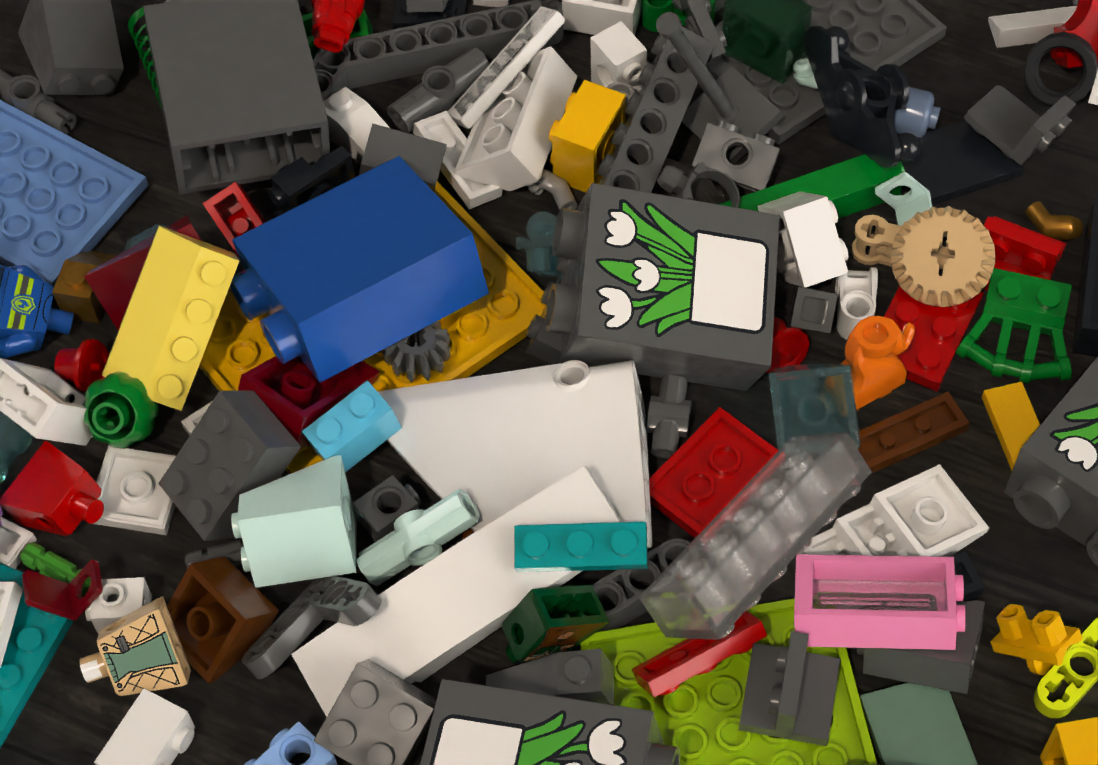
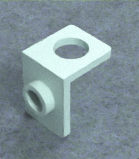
[874,172,932,226]

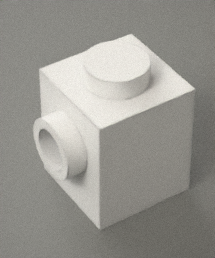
[85,577,152,635]

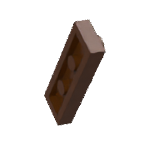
[840,391,969,478]

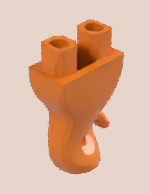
[825,316,915,417]

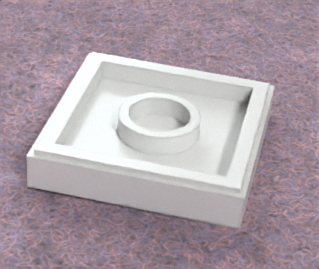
[93,445,176,535]

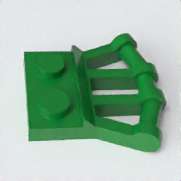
[955,268,1072,384]

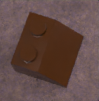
[167,556,279,684]

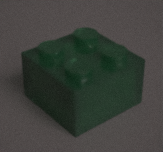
[722,0,812,84]

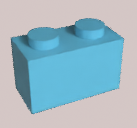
[302,380,402,472]

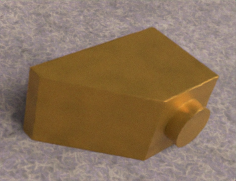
[52,251,117,324]

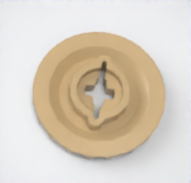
[891,206,995,307]

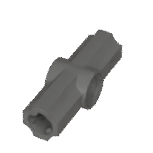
[387,47,490,133]

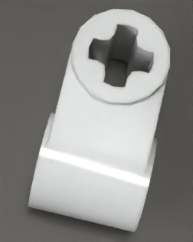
[835,267,878,340]

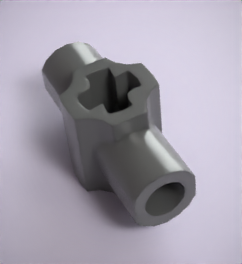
[647,374,692,459]

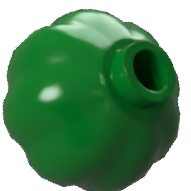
[82,372,159,449]

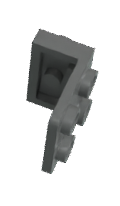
[964,85,1076,165]

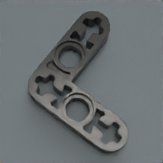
[242,576,382,679]

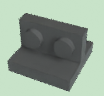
[739,631,840,746]

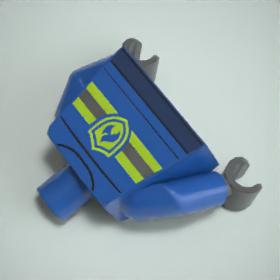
[0,265,74,359]

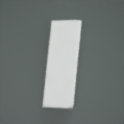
[988,6,1077,48]

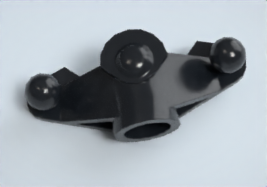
[804,25,922,168]

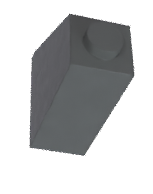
[857,600,985,694]

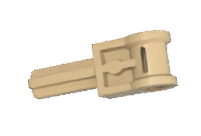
[852,215,955,269]

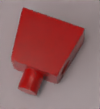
[0,441,104,536]

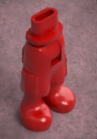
[311,0,365,53]

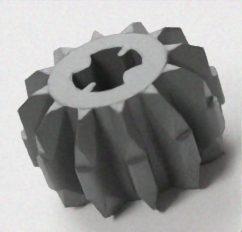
[383,321,451,383]

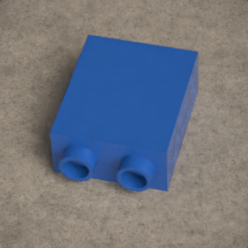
[230,156,489,383]

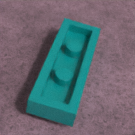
[514,522,648,572]

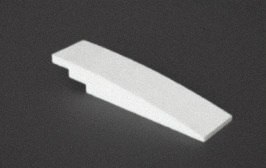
[291,466,621,717]

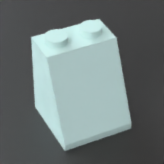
[231,455,357,588]

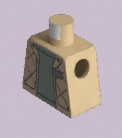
[80,597,191,696]

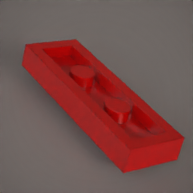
[632,609,767,697]

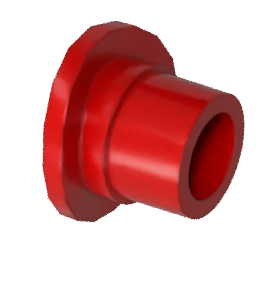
[766,317,809,375]
[54,339,109,393]

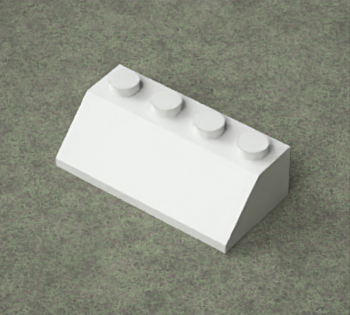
[454,46,577,191]

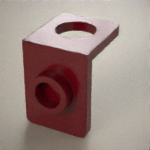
[22,559,103,621]

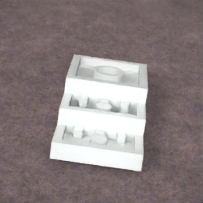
[795,464,989,610]

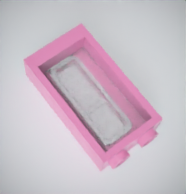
[794,554,965,650]

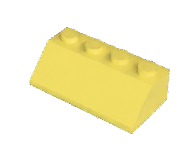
[102,225,239,411]

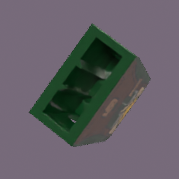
[502,585,609,665]

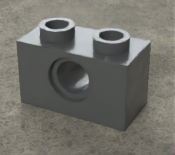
[692,120,780,192]

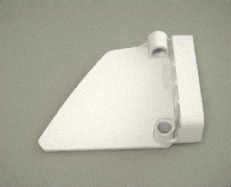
[378,360,652,548]

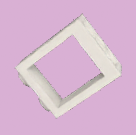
[0,358,94,446]

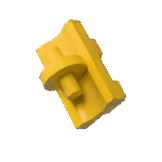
[991,604,1082,675]

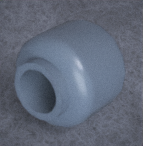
[892,86,941,137]

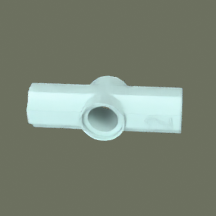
[356,489,480,586]

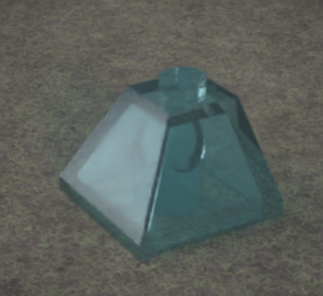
[769,363,861,454]

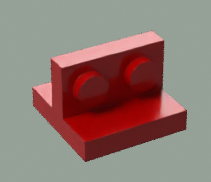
[983,216,1067,291]

